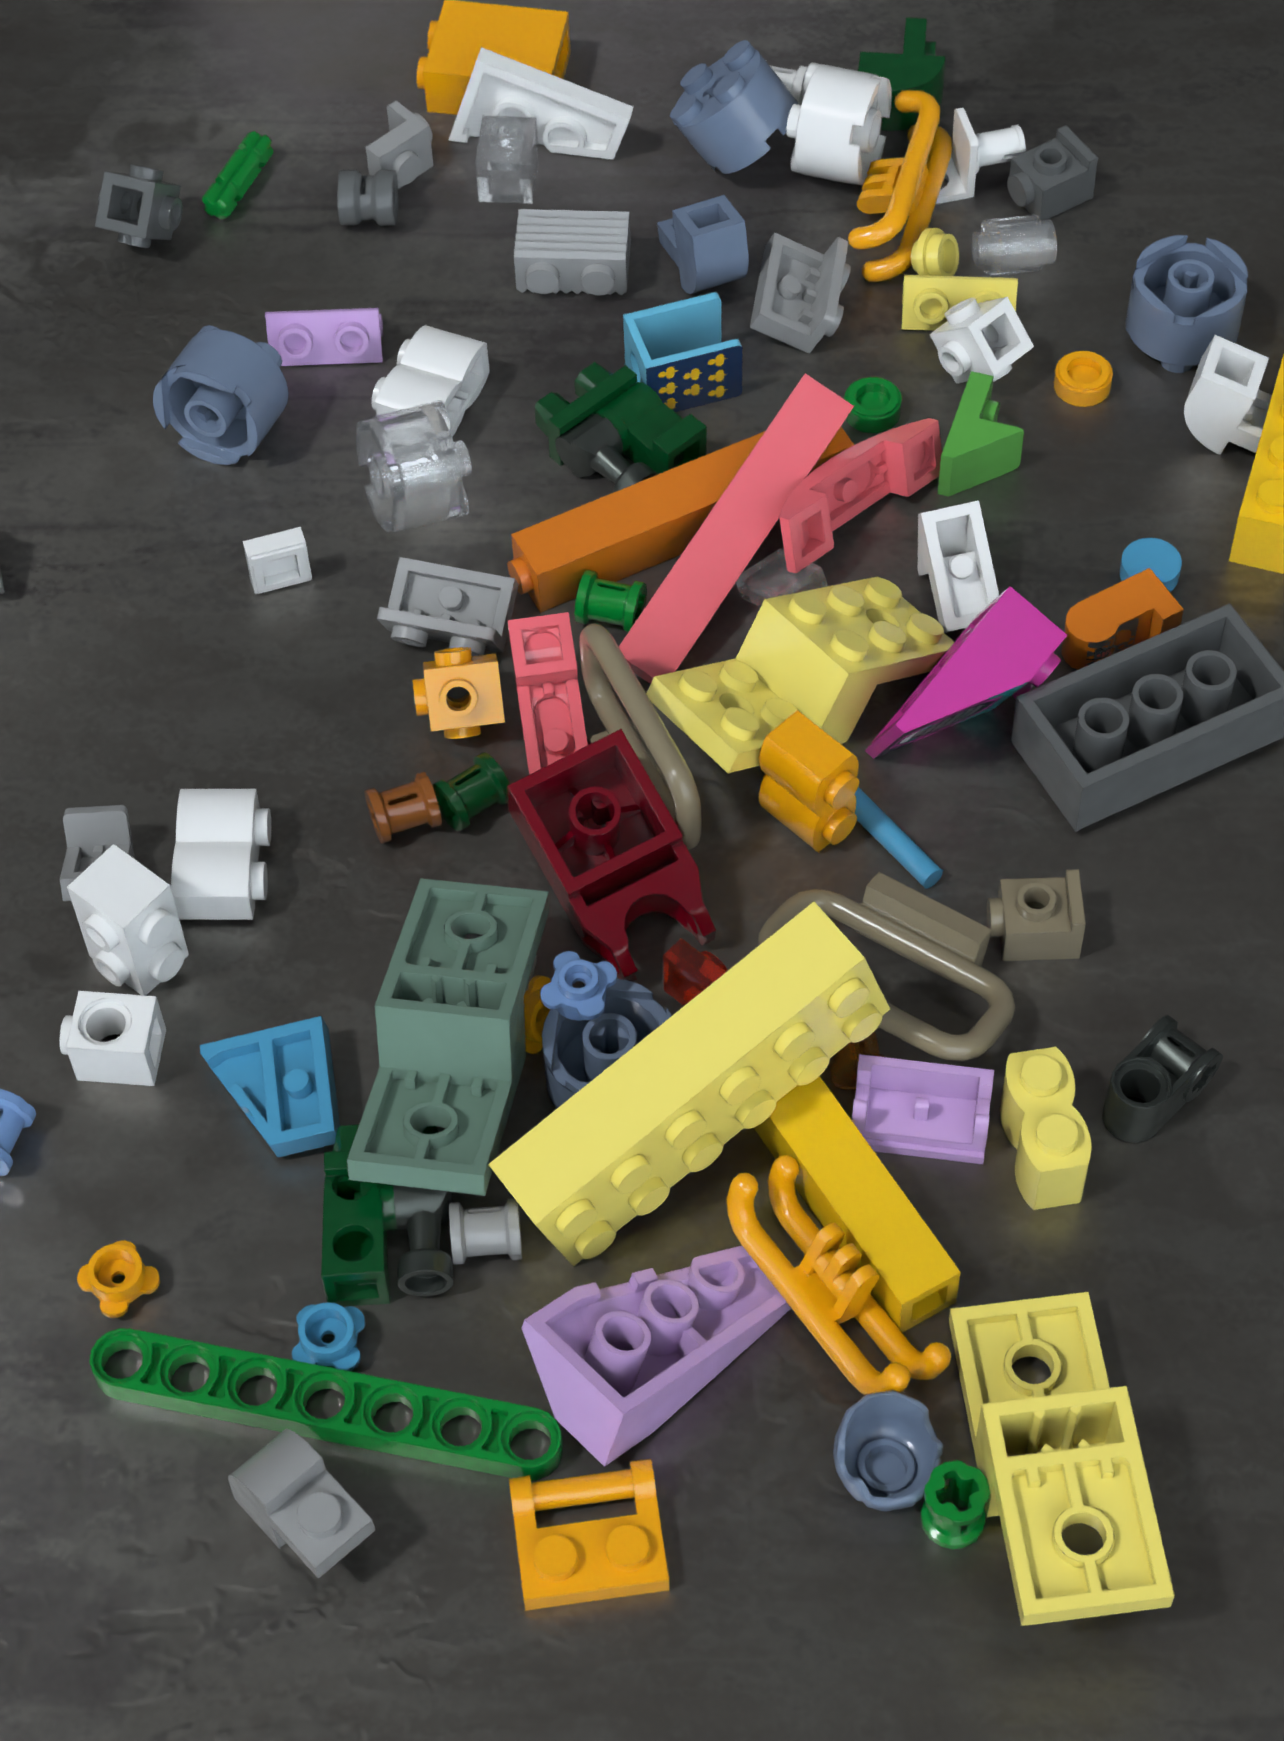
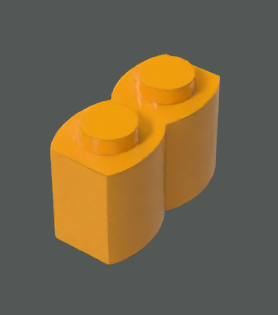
[759,710,859,853]

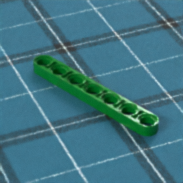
[89,1328,563,1481]

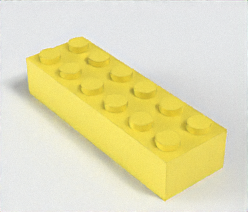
[488,901,890,1266]

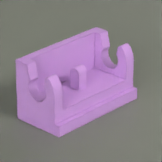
[852,1054,994,1164]

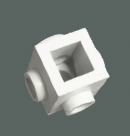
[929,297,1034,384]

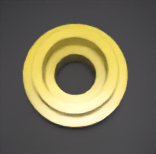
[911,228,959,276]

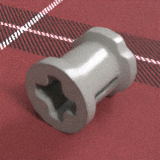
[449,1198,522,1265]

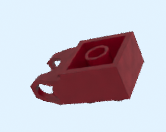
[507,729,716,982]

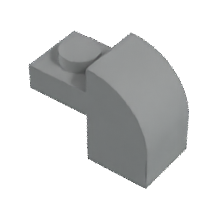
[228,1429,375,1579]

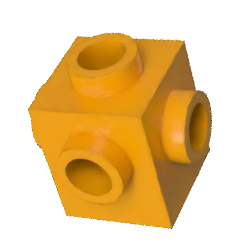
[412,647,505,739]

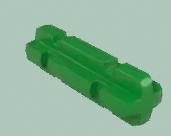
[202,131,273,220]

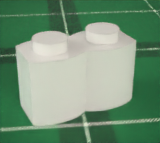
[372,325,490,449]
[171,789,271,920]

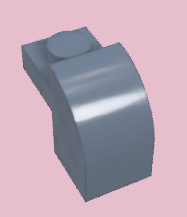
[657,195,749,294]

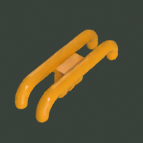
[848,90,952,282]
[726,1155,951,1395]

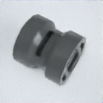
[337,170,399,226]

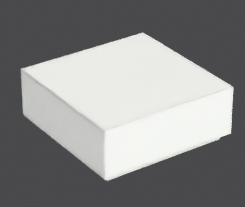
[243,527,312,594]

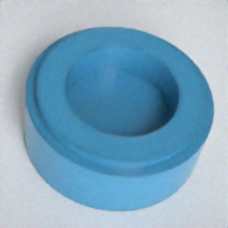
[1119,538,1182,592]

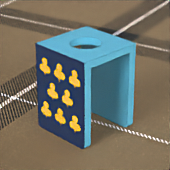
[623,292,743,412]

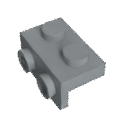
[750,233,851,354]
[377,557,519,656]

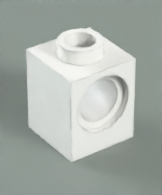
[60,991,166,1086]

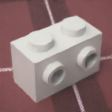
[67,844,189,996]

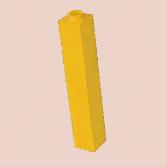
[683,974,961,1333]

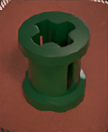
[432,752,510,831]

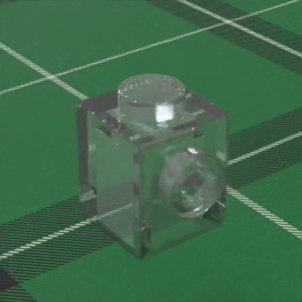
[475,115,539,204]

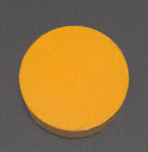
[1054,351,1113,407]

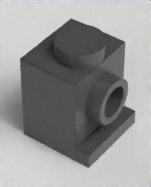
[1007,125,1098,223]

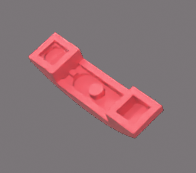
[779,418,942,573]
[507,612,602,829]

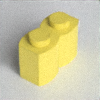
[1000,1047,1091,1210]

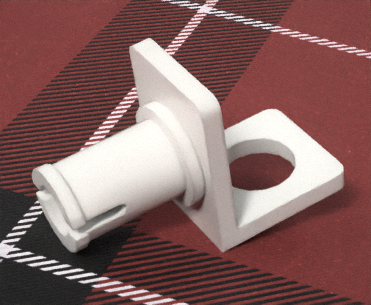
[926,108,1026,204]

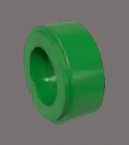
[844,377,902,433]

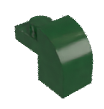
[858,17,946,131]

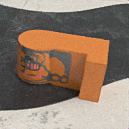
[1061,568,1184,670]

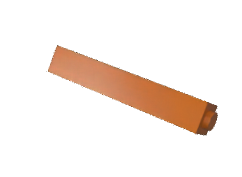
[507,427,854,613]

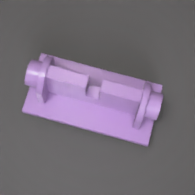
[265,308,383,366]

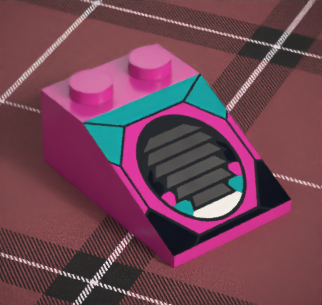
[865,586,1067,759]

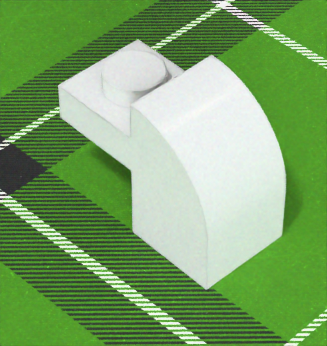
[1184,335,1272,455]

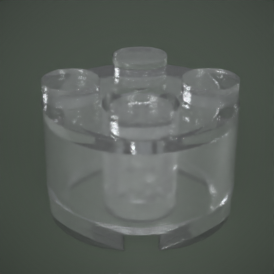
[356,400,471,533]

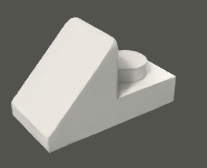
[917,500,999,632]

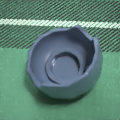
[833,1390,943,1512]

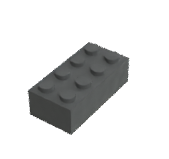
[1011,603,1284,831]

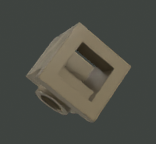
[987,869,1086,961]

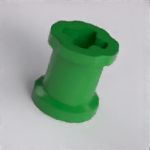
[574,570,647,633]
[920,1460,990,1549]

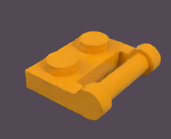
[509,1459,669,1611]

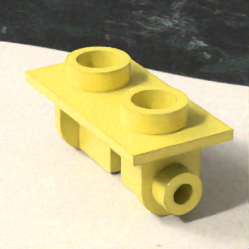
[901,275,1018,331]

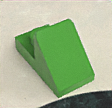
[938,371,1024,497]

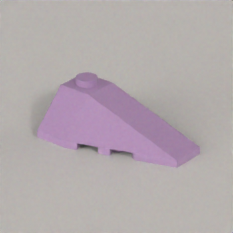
[522,1246,791,1467]

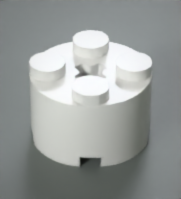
[786,62,892,186]

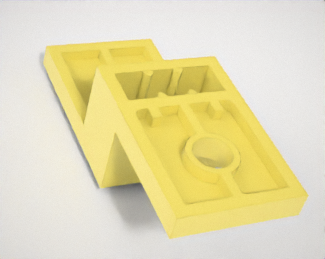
[646,576,954,774]
[949,1292,1174,1626]

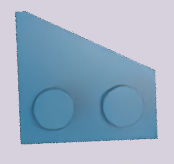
[200,1016,340,1157]

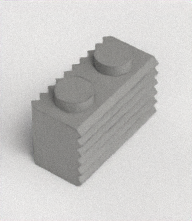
[514,209,631,296]

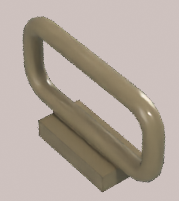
[579,623,701,849]
[758,872,1015,1061]

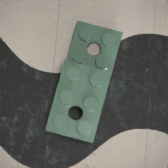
[347,878,549,1196]

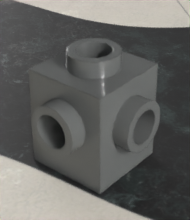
[95,164,183,248]

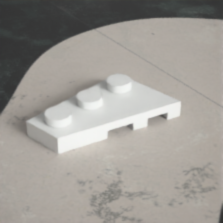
[448,47,634,160]

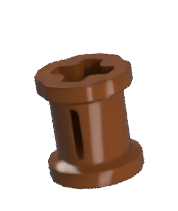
[365,772,442,844]

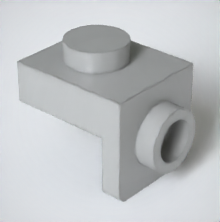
[366,101,434,189]
[60,805,135,901]

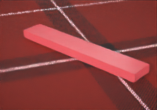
[619,373,854,684]

